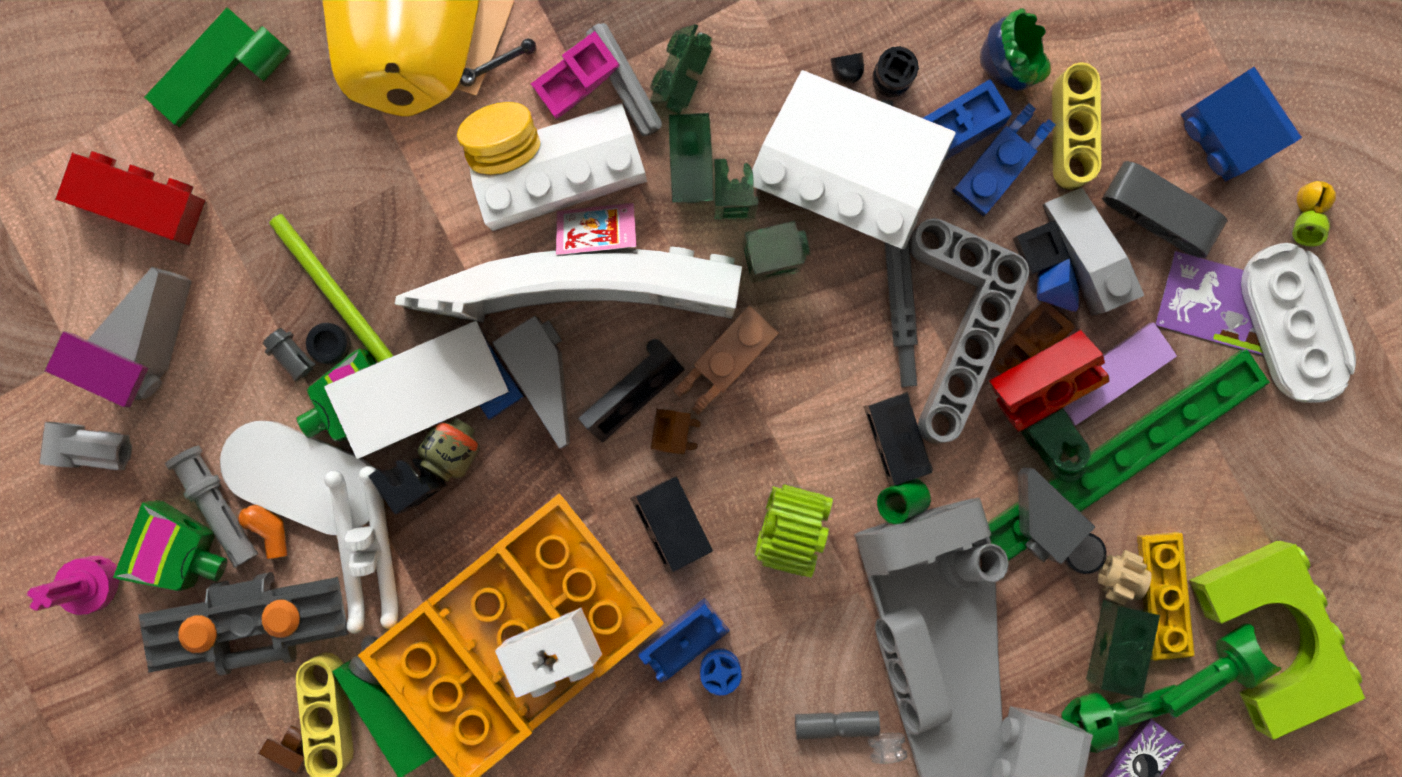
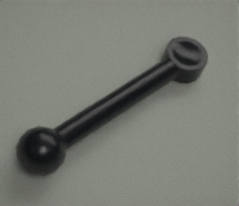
[460,38,537,86]

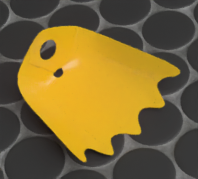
[322,0,479,117]

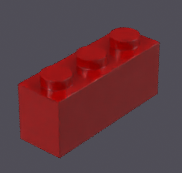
[55,151,206,246]

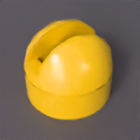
[1297,181,1336,214]

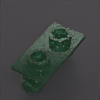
[650,24,713,114]

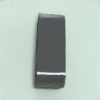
[1102,161,1228,258]

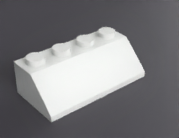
[469,103,647,231]

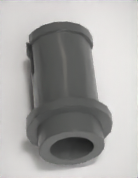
[262,328,316,382]

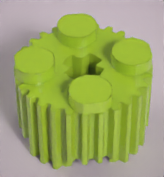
[754,484,833,578]

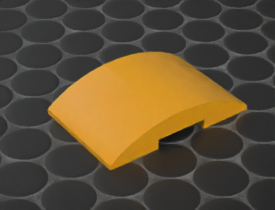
[358,493,664,777]

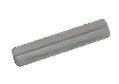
[586,23,662,136]

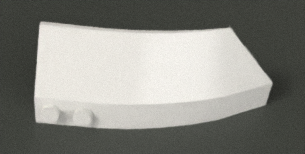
[395,247,742,323]

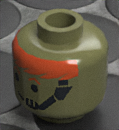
[417,418,480,482]

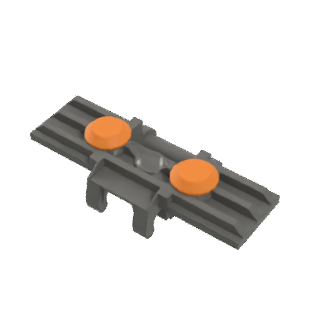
[138,572,349,676]

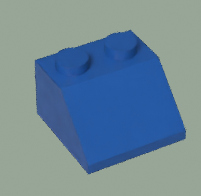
[1180,67,1302,181]

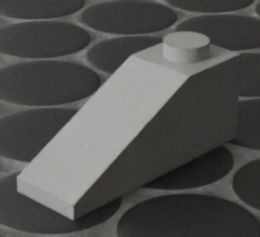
[1043,187,1145,316]
[492,316,571,449]

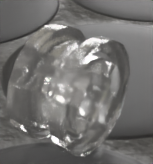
[867,733,908,764]

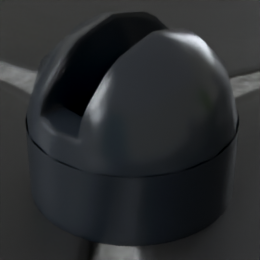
[830,52,865,84]

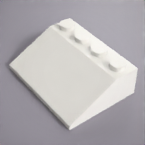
[747,70,956,249]

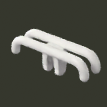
[324,466,398,634]

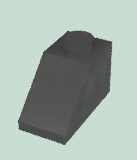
[1018,467,1095,564]

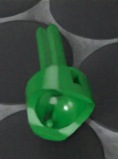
[1159,623,1281,719]
[1061,684,1176,753]

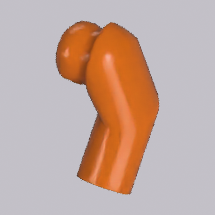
[238,505,288,559]

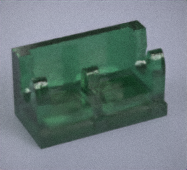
[713,159,758,219]

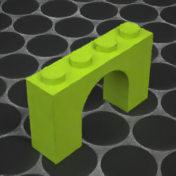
[1189,540,1366,740]

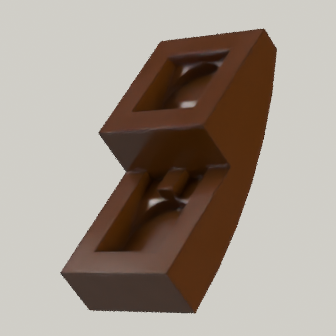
[991,301,1076,374]

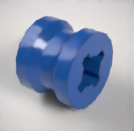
[700,648,742,696]

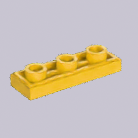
[1137,532,1195,661]

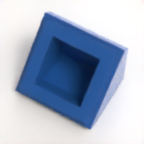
[1037,259,1079,312]

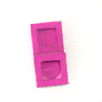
[530,31,620,120]

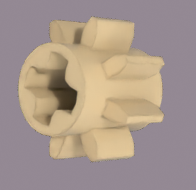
[1098,550,1152,605]

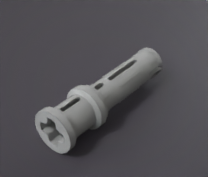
[165,445,258,568]

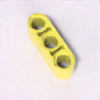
[1052,62,1101,190]
[296,652,354,777]

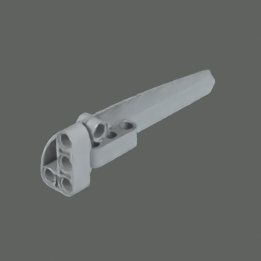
[854,498,1009,777]

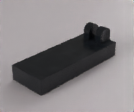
[578,339,685,443]

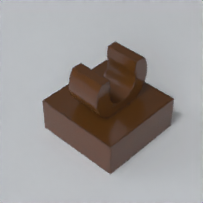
[650,408,701,455]
[258,725,306,775]

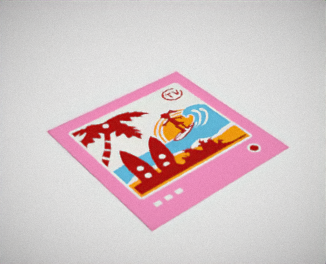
[556,203,636,255]

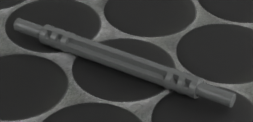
[880,100,918,387]

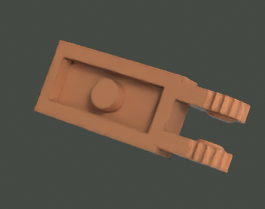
[673,305,779,415]

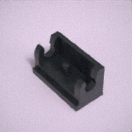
[864,392,933,486]
[368,458,447,515]
[630,476,713,572]

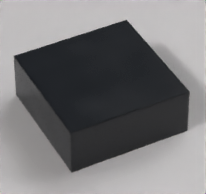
[1013,220,1070,275]

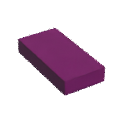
[45,331,149,408]

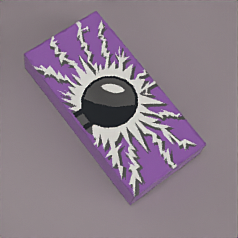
[1101,719,1184,777]

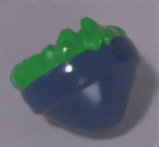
[980,8,1051,91]

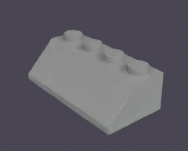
[992,706,1093,777]

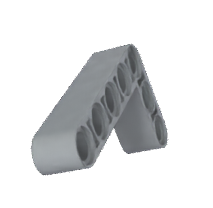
[909,218,1029,444]

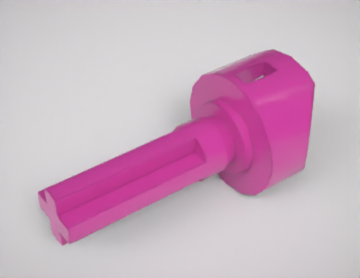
[26,556,120,615]

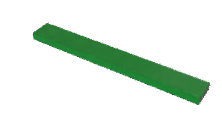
[988,349,1270,561]

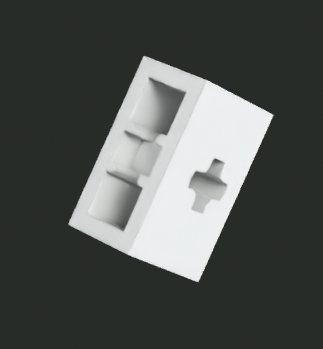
[495,608,602,698]

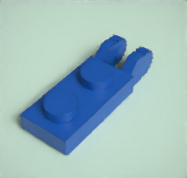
[952,103,1056,216]

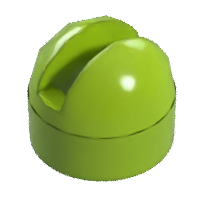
[1292,210,1330,247]

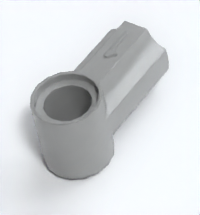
[39,422,132,470]

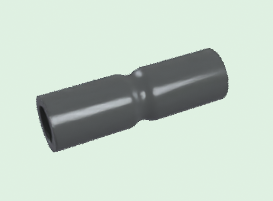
[795,711,880,740]

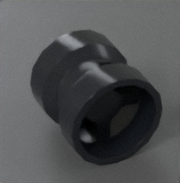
[872,46,919,97]

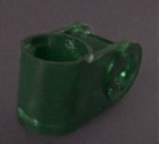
[1020,408,1090,482]

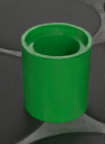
[234,25,291,81]
[877,478,931,524]

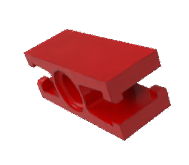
[989,330,1110,432]

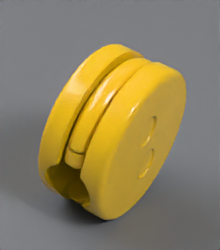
[457,102,540,175]

